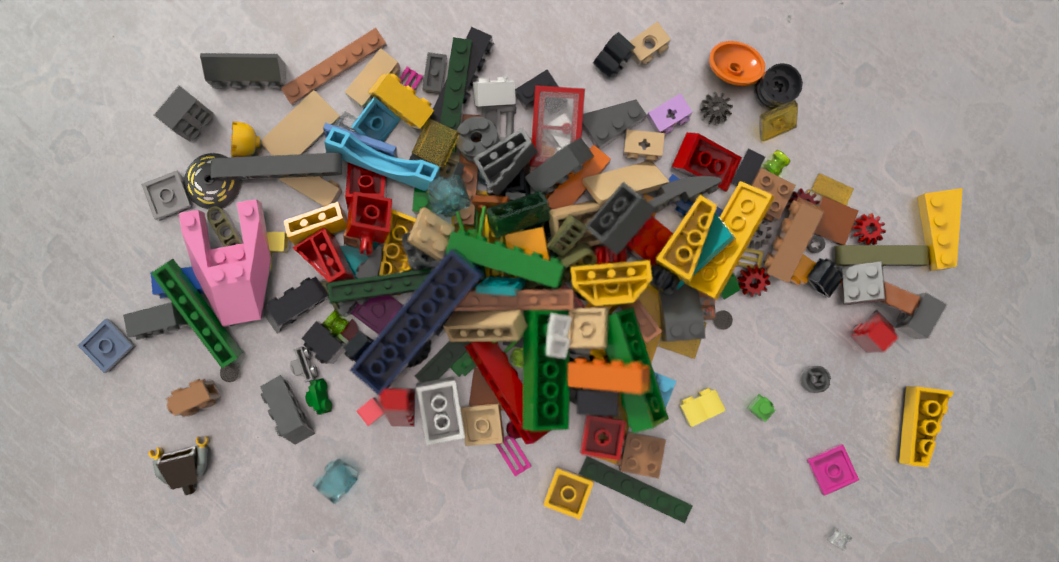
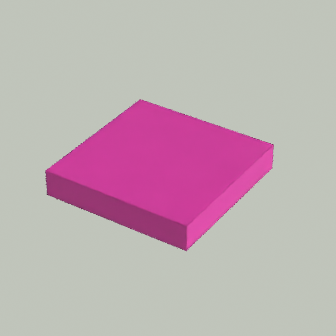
[807,444,859,496]

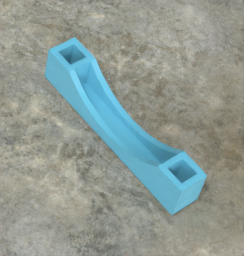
[324,127,440,194]

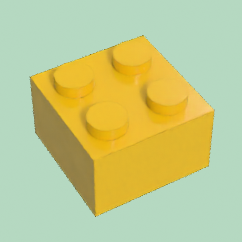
[543,467,594,520]

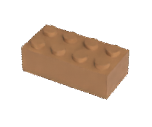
[763,197,824,283]

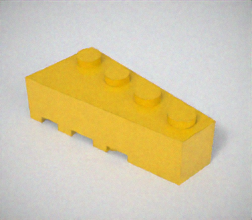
[899,386,954,467]

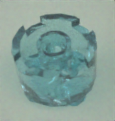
[426,175,470,218]
[313,458,360,504]

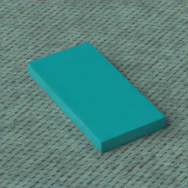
[677,212,735,290]

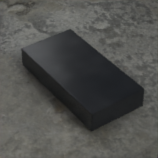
[731,148,765,186]

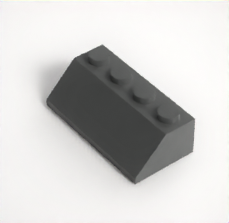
[200,53,286,89]

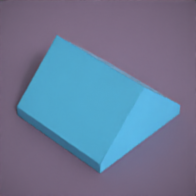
[351,97,400,142]

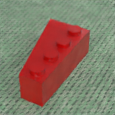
[379,388,416,427]

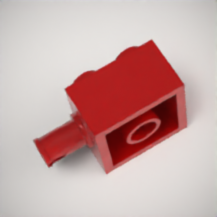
[346,191,392,255]
[579,415,626,461]

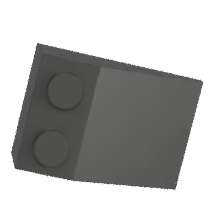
[658,284,706,342]

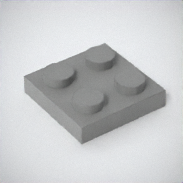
[141,170,192,220]
[842,261,886,305]

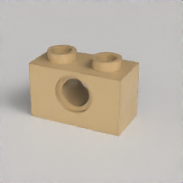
[629,21,671,66]

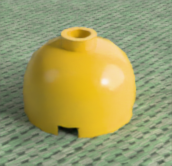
[231,121,260,157]

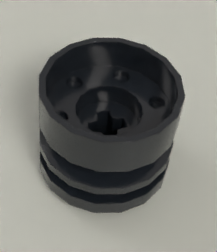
[754,63,803,110]

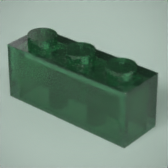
[486,191,550,238]

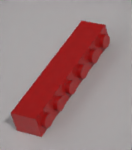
[465,341,551,445]

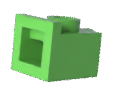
[747,394,776,422]

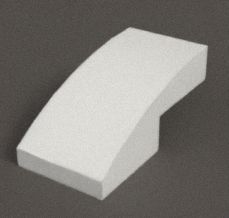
[546,313,572,358]

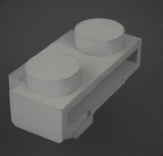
[290,347,318,382]

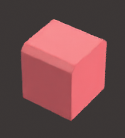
[356,397,384,426]

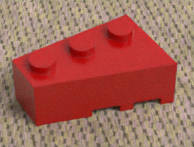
[292,227,355,283]
[850,310,898,353]

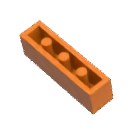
[544,144,611,210]
[568,357,649,394]

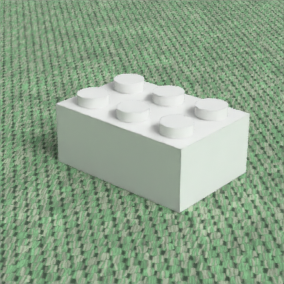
[415,377,465,445]

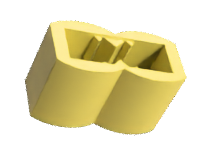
[679,388,726,427]

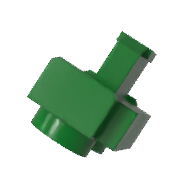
[450,351,476,377]
[305,378,332,415]

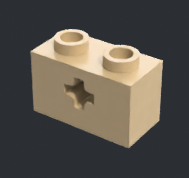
[623,129,665,162]

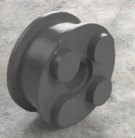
[455,117,500,163]

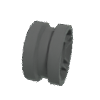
[800,366,831,393]

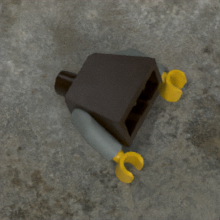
[148,436,210,495]

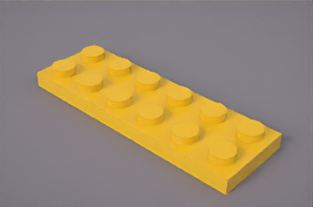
[685,181,775,300]

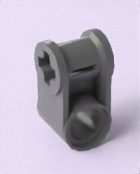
[402,232,433,270]

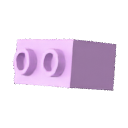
[646,93,693,135]

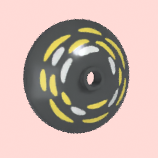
[184,153,242,209]

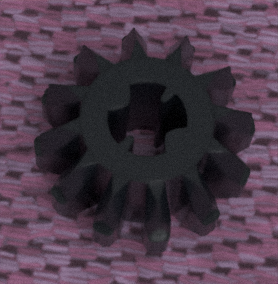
[649,265,680,295]

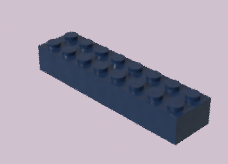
[350,248,485,396]

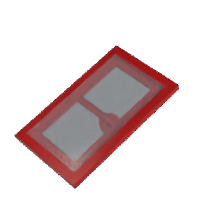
[530,85,585,167]

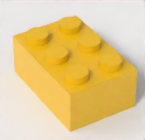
[368,73,434,129]

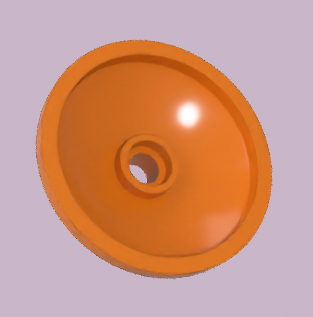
[709,41,765,86]

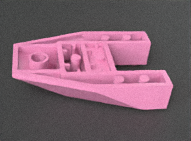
[179,199,271,326]

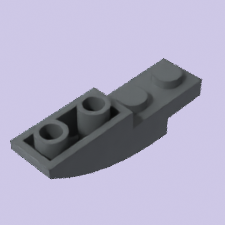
[648,176,722,213]
[338,245,384,317]

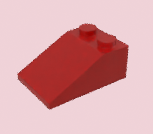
[672,132,742,192]
[345,162,387,209]

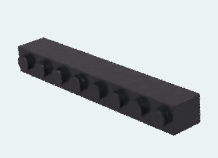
[409,27,494,166]

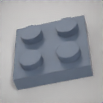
[77,319,134,373]

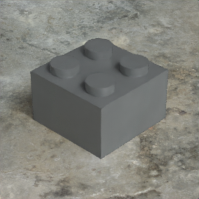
[895,293,947,339]

